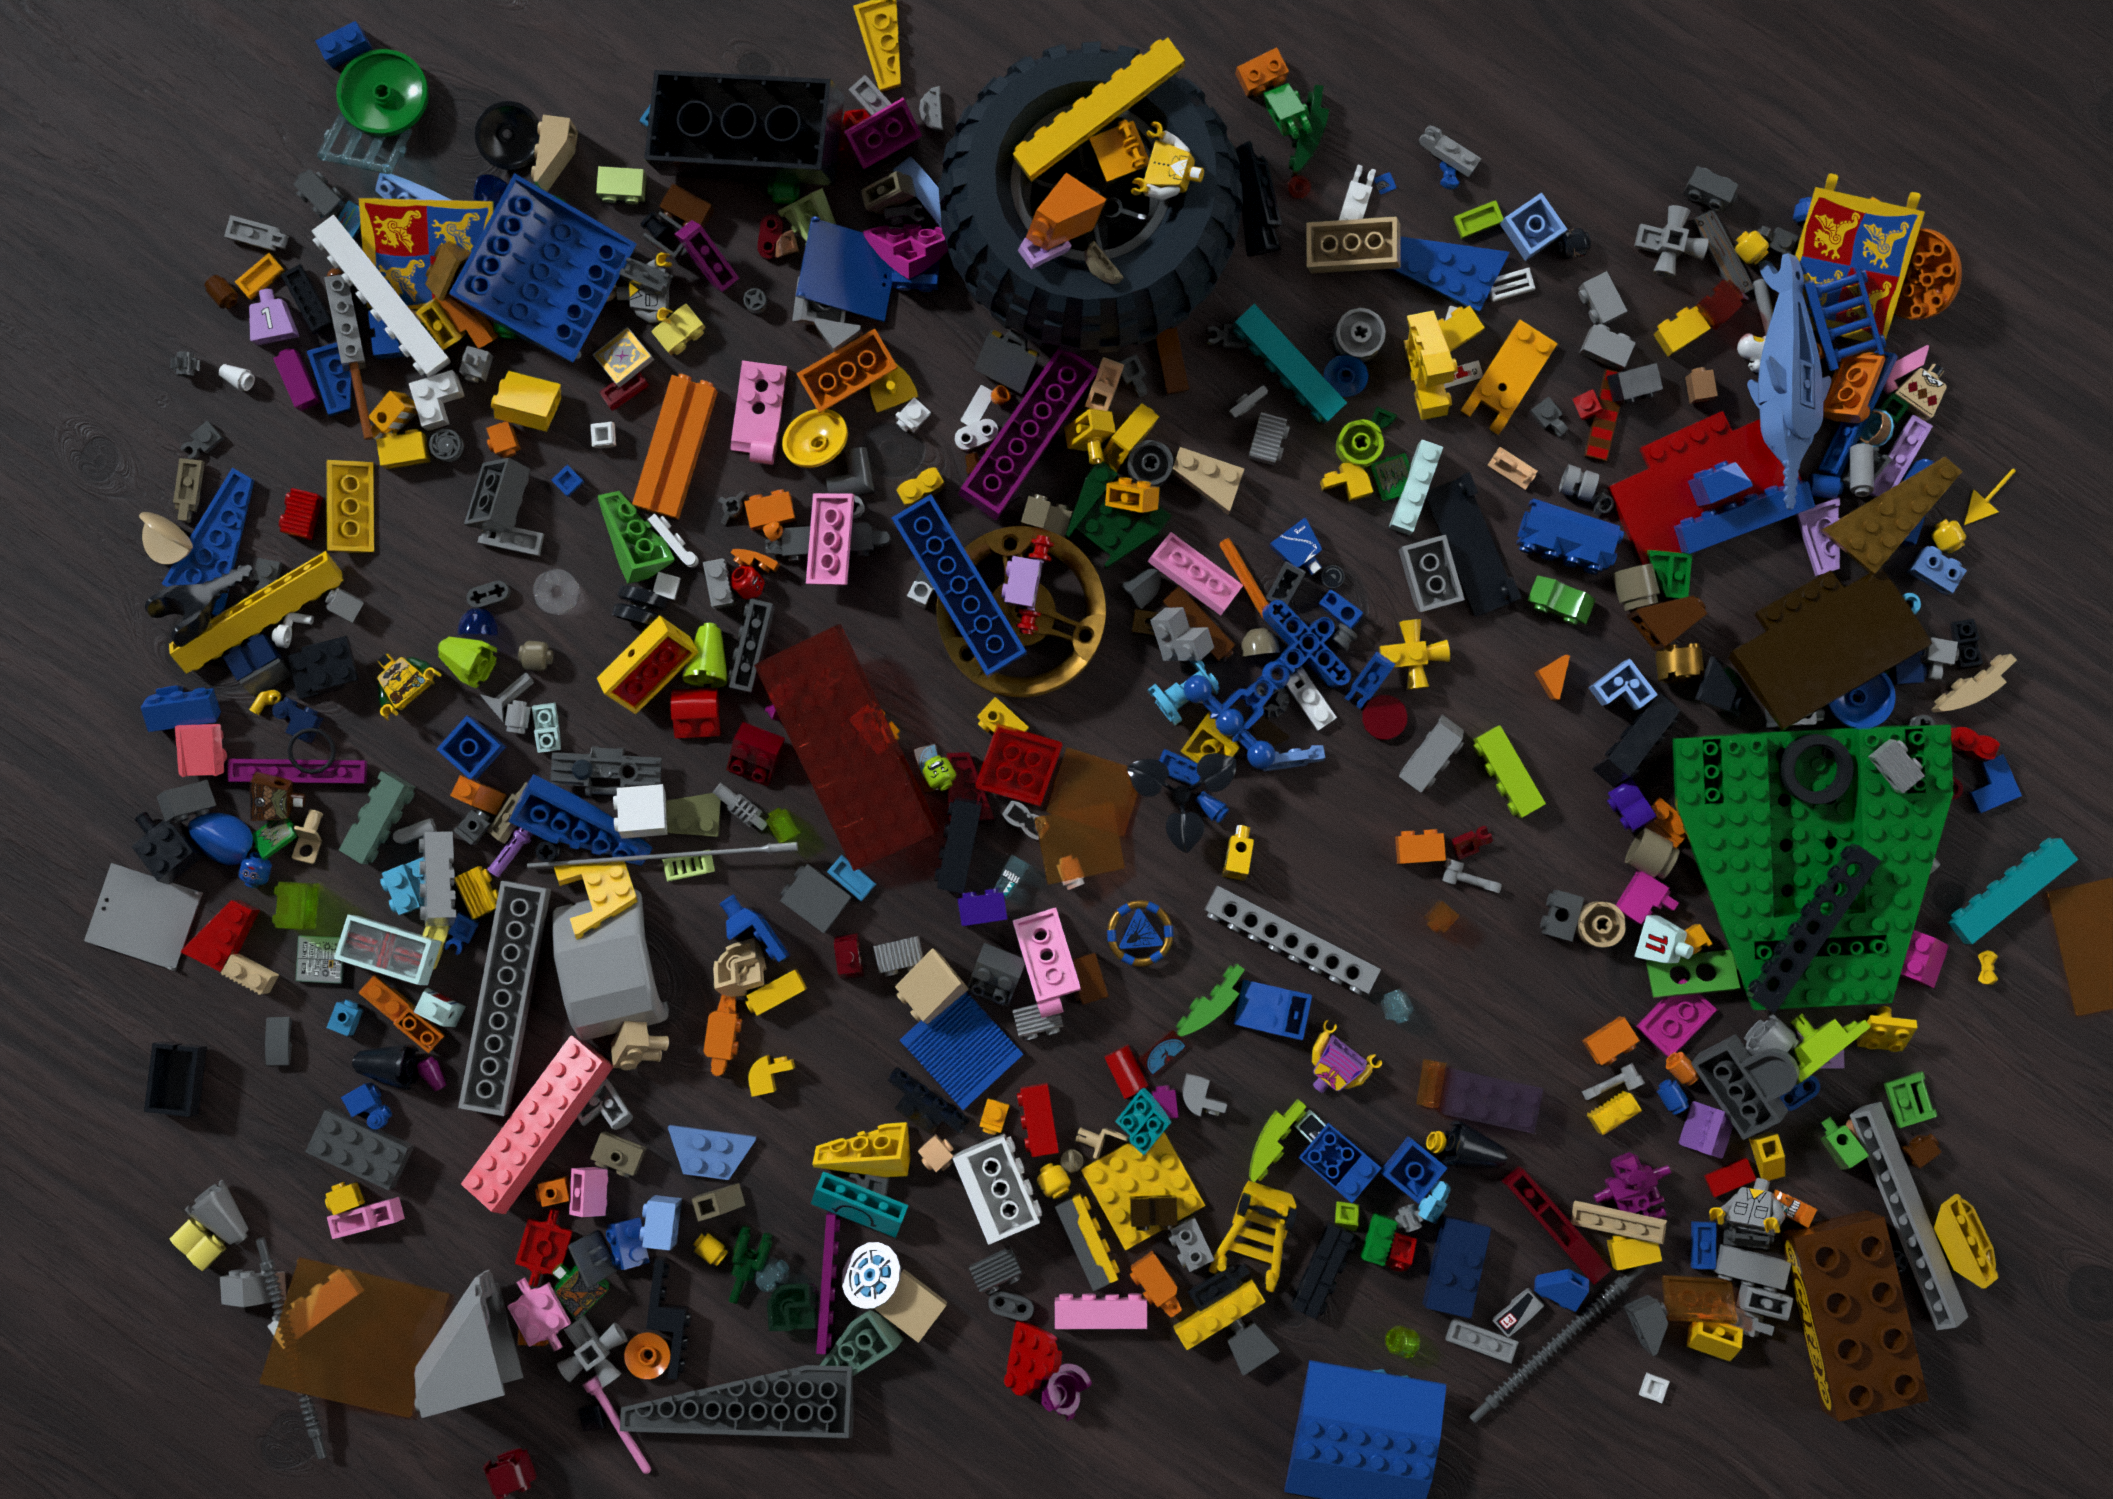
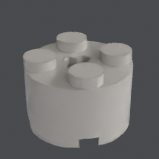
[1743,1014,1799,1056]

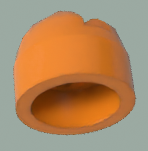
[991,385,1011,405]
[763,522,783,542]

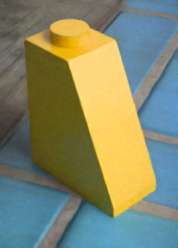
[1102,403,1159,472]

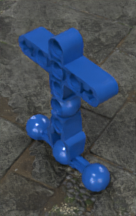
[1184,600,1351,769]

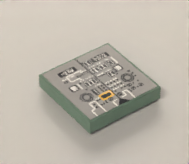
[295,935,344,983]

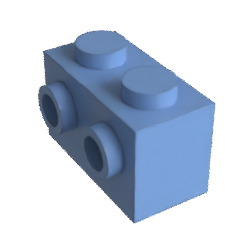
[1907,546,1967,596]

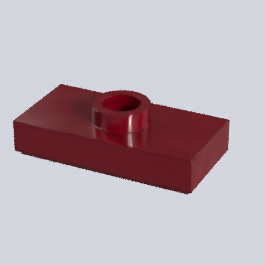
[599,372,649,411]

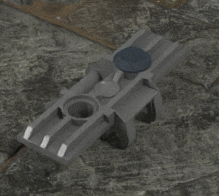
[551,746,662,797]

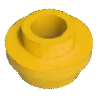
[1426,1131,1447,1154]

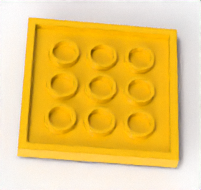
[1081,1132,1205,1251]

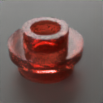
[1288,175,1311,198]

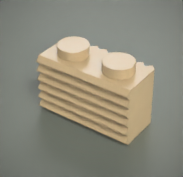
[221,953,279,995]

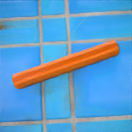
[1219,538,1273,619]

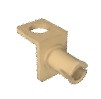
[292,809,323,864]
[1076,1127,1129,1159]

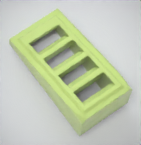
[663,849,715,882]

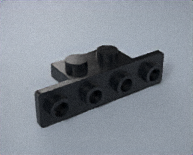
[887,1067,970,1135]

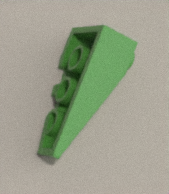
[598,491,674,584]

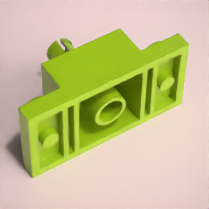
[1788,1013,1871,1085]

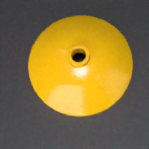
[782,409,848,468]

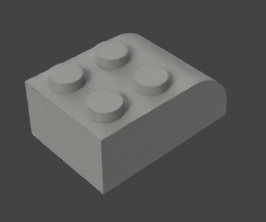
[1398,535,1465,613]

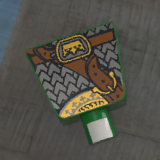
[552,1263,609,1321]

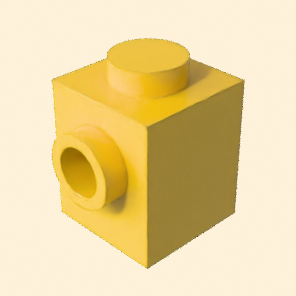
[325,1182,365,1215]

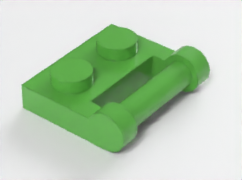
[1884,1071,1938,1128]

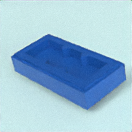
[1159,749,1201,786]

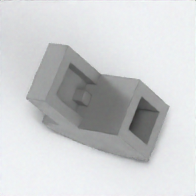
[1182,1073,1227,1116]

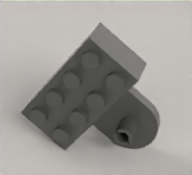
[1691,1034,1799,1140]

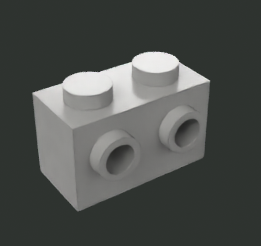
[1167,1215,1214,1272]

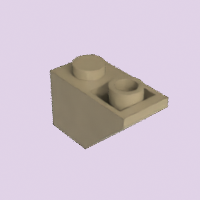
[692,1183,746,1222]

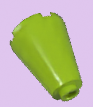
[682,623,728,688]

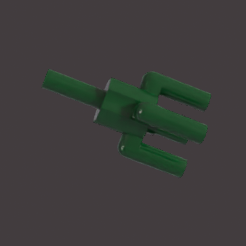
[728,1225,773,1304]

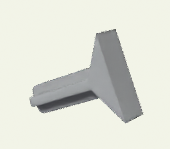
[480,673,534,723]

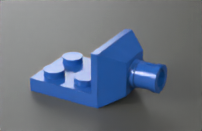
[719,894,791,962]

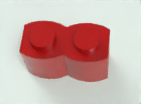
[1951,727,2000,761]

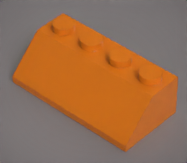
[796,329,898,413]

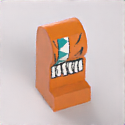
[1773,1189,1817,1228]

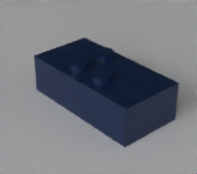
[1422,1214,1491,1319]

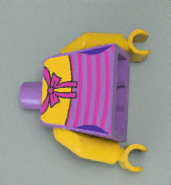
[1312,1020,1382,1093]

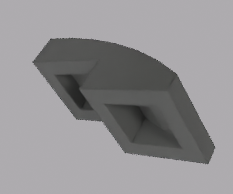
[265,1017,292,1067]

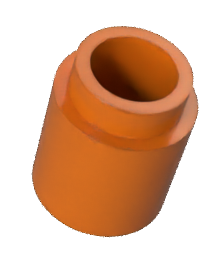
[1666,1052,1699,1086]

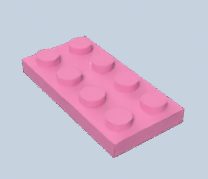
[1148,532,1243,616]

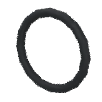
[287,728,336,774]

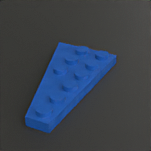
[1389,236,1510,313]

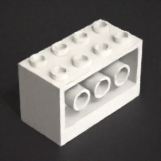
[953,1133,1042,1245]

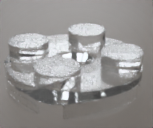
[533,569,580,615]

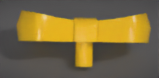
[1978,950,1998,985]

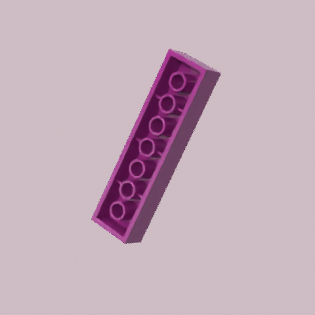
[958,347,1098,520]

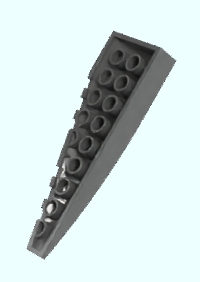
[620,1365,854,1438]

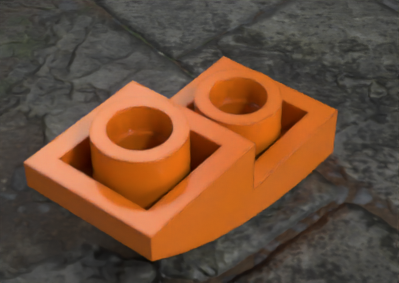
[730,549,780,573]

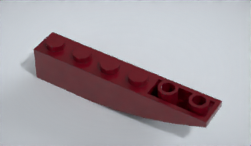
[1502,1166,1611,1285]

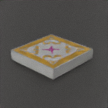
[593,327,654,388]

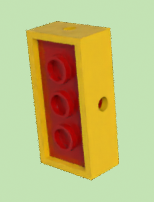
[597,616,699,714]

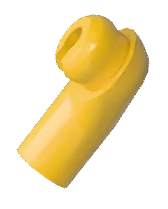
[249,690,281,715]

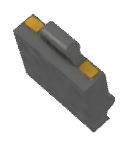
[974,329,1040,394]

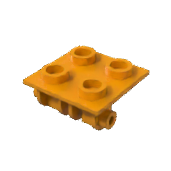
[1089,120,1150,182]

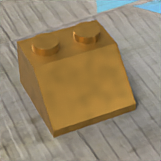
[425,241,471,302]

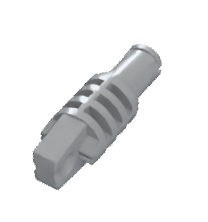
[712,782,768,831]

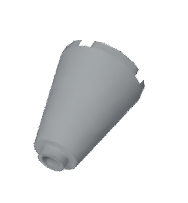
[185,1180,249,1245]

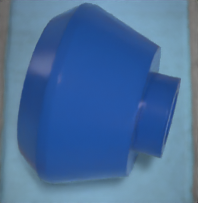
[1793,197,1812,224]

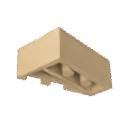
[1171,447,1244,515]

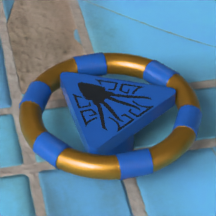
[1107,900,1174,967]

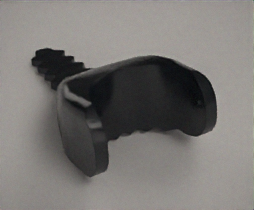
[145,565,253,647]

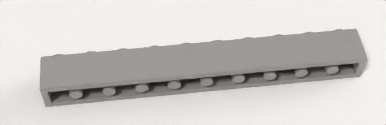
[1850,1102,1968,1331]

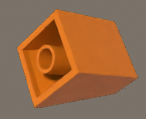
[1026,173,1106,251]

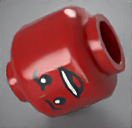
[731,566,765,600]

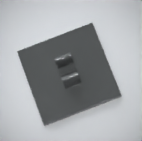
[568,1229,618,1288]

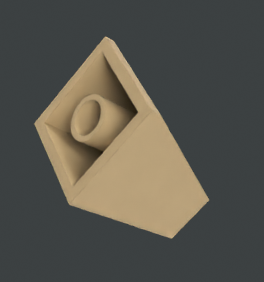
[895,948,969,1024]

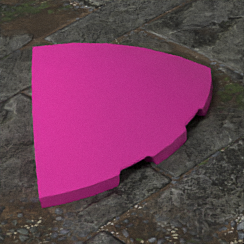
[863,224,948,279]

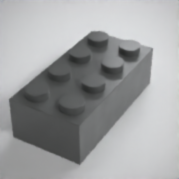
[305,1108,415,1190]

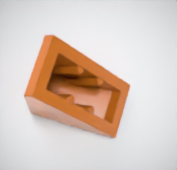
[1534,655,1570,701]

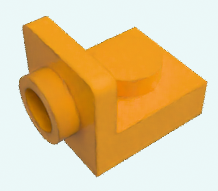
[979,1098,1009,1135]

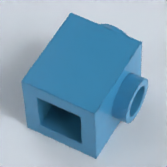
[326,999,364,1036]

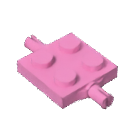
[507,1278,571,1351]

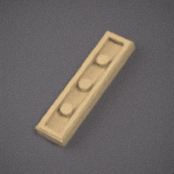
[1571,1201,1667,1244]

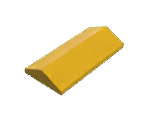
[327,460,374,553]

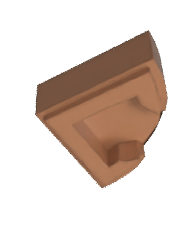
[775,229,799,258]

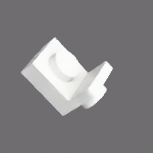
[895,397,931,433]

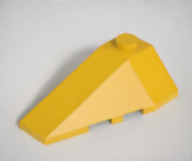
[812,1122,911,1177]

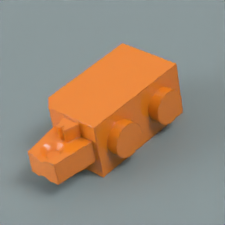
[1130,1250,1182,1318]

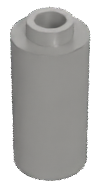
[1850,444,1874,497]

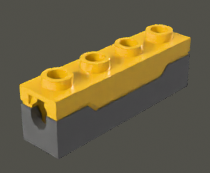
[1055,1193,1120,1291]

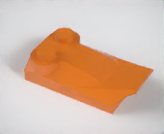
[1823,352,1885,423]

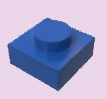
[551,464,584,497]

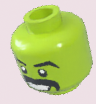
[922,755,956,791]

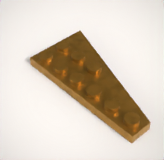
[1820,457,1962,575]

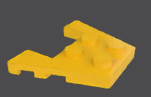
[554,862,638,940]

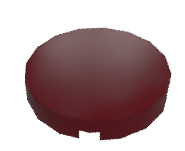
[1362,695,1407,740]

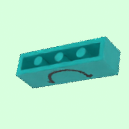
[811,1171,908,1238]

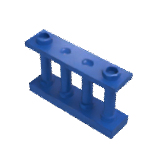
[1804,265,1887,371]

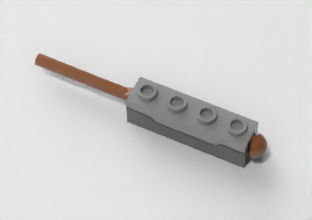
[324,268,373,440]

